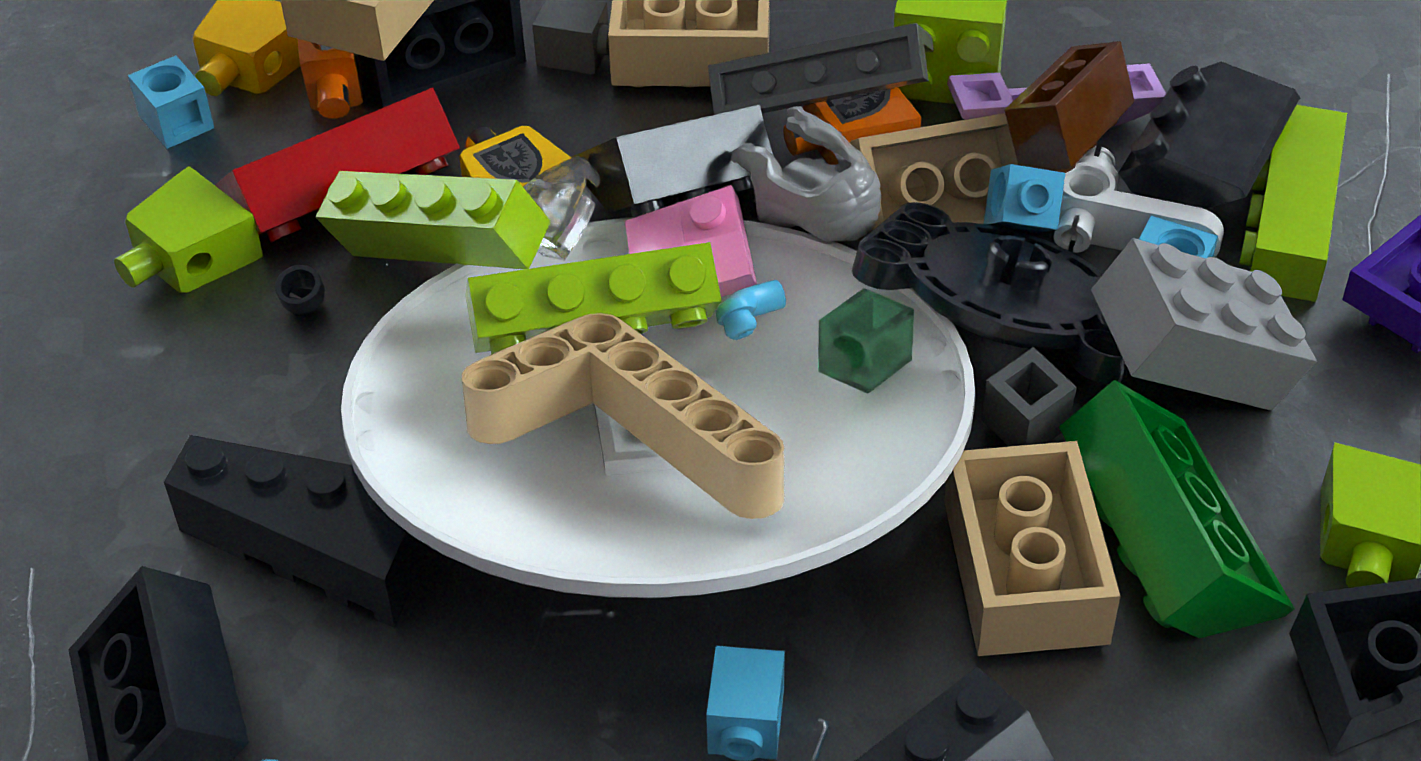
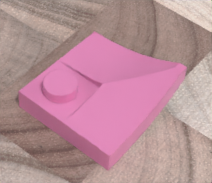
[625,185,757,297]

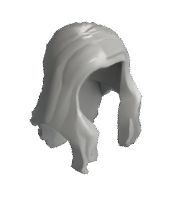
[731,106,882,242]

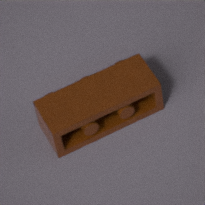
[1004,41,1135,173]

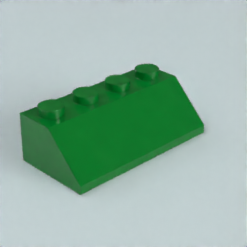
[1059,380,1295,639]

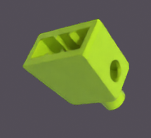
[114,166,263,293]
[1320,442,1421,588]

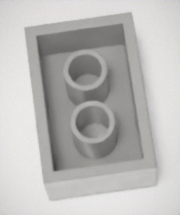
[1091,238,1317,411]

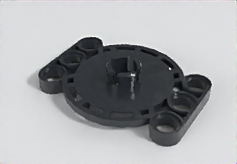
[851,202,1129,384]

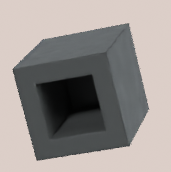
[532,0,610,75]
[982,347,1076,447]

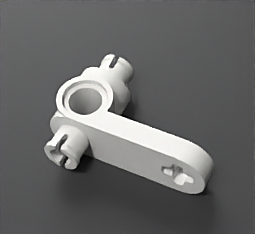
[1054,146,1224,257]

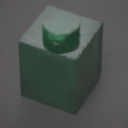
[818,288,914,394]

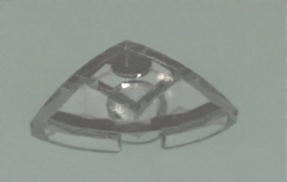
[523,156,600,260]

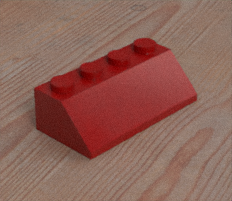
[215,88,460,242]

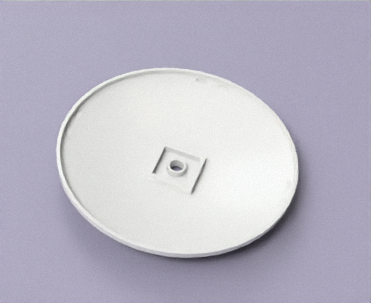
[341,217,975,598]

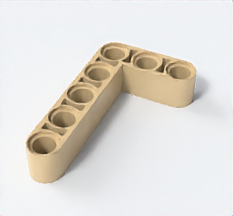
[462,313,784,519]

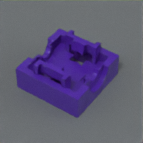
[1342,215,1421,353]

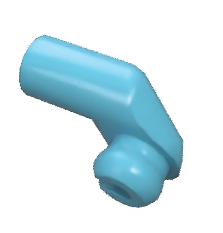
[716,280,786,340]

